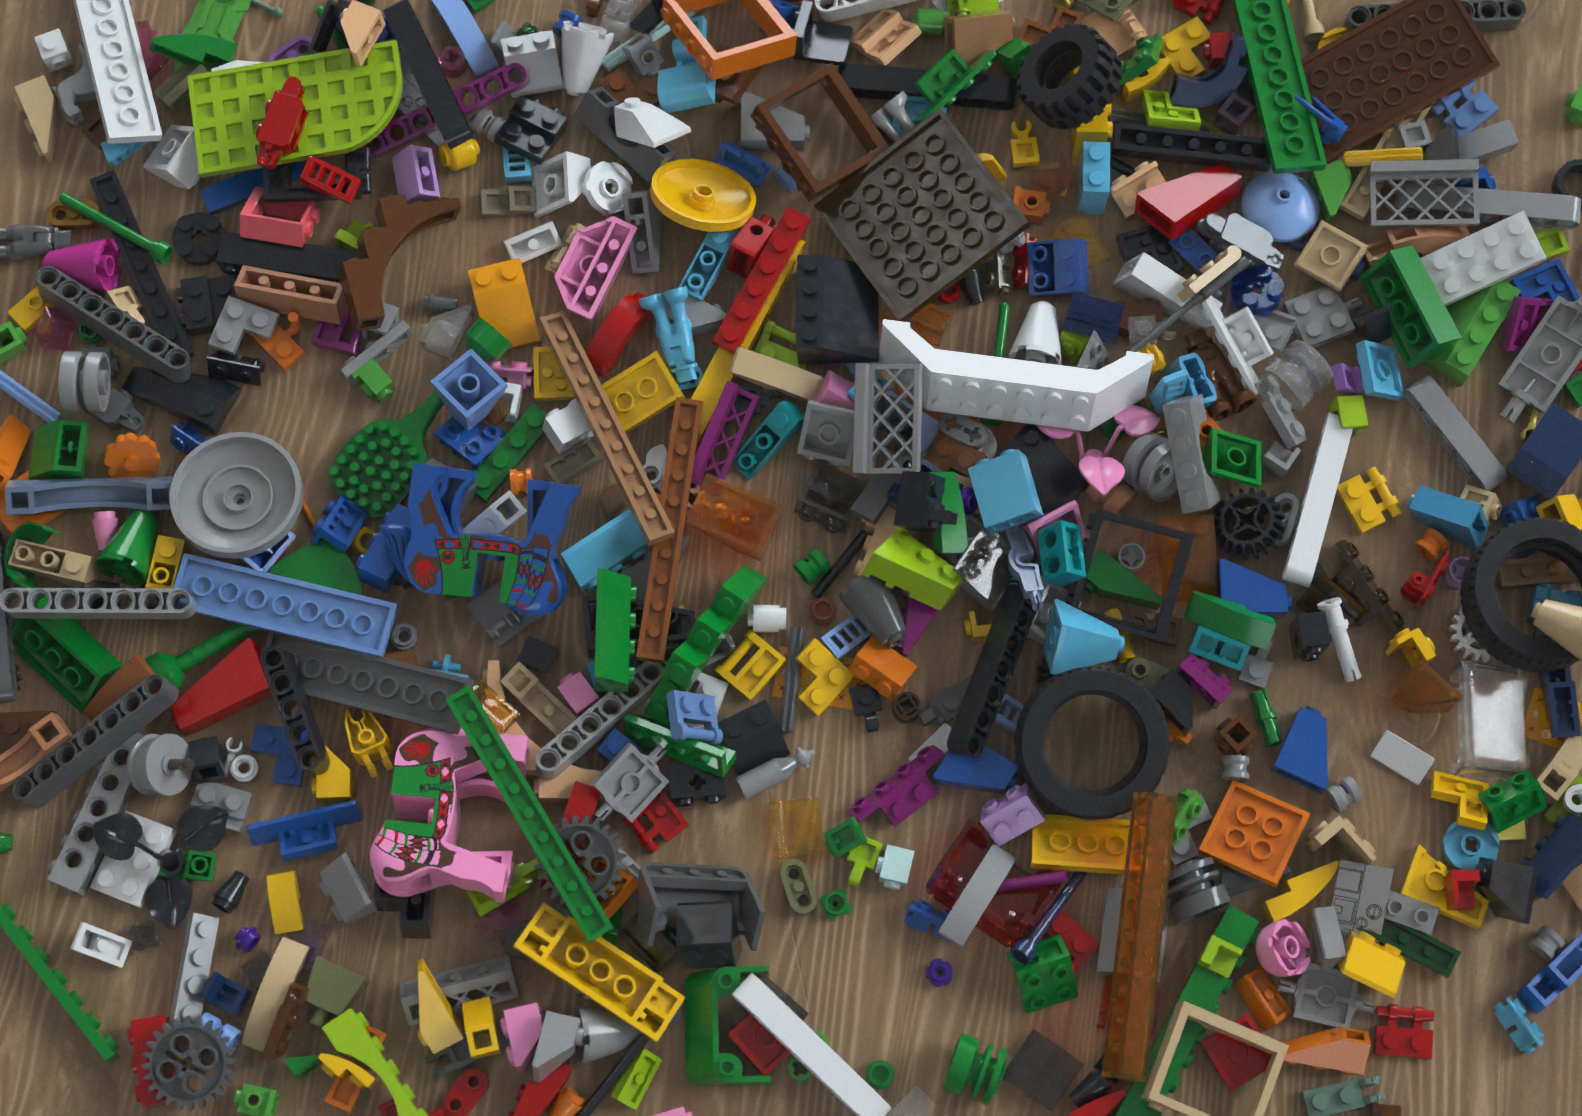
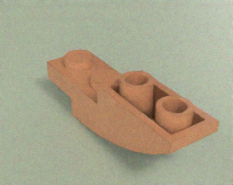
[1363,226,1471,268]

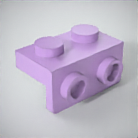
[980,783,1045,847]

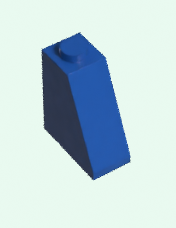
[1216,559,1292,618]
[1270,706,1328,794]
[932,745,1020,794]

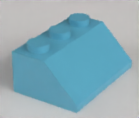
[561,508,650,593]

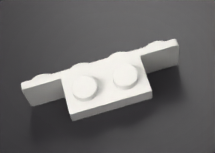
[1202,295,1274,395]

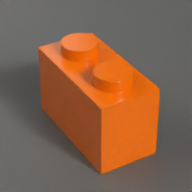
[849,635,918,702]

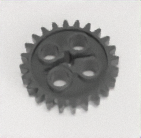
[534,815,627,904]
[141,1016,237,1111]

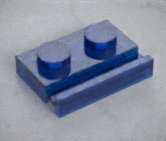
[1062,291,1125,344]

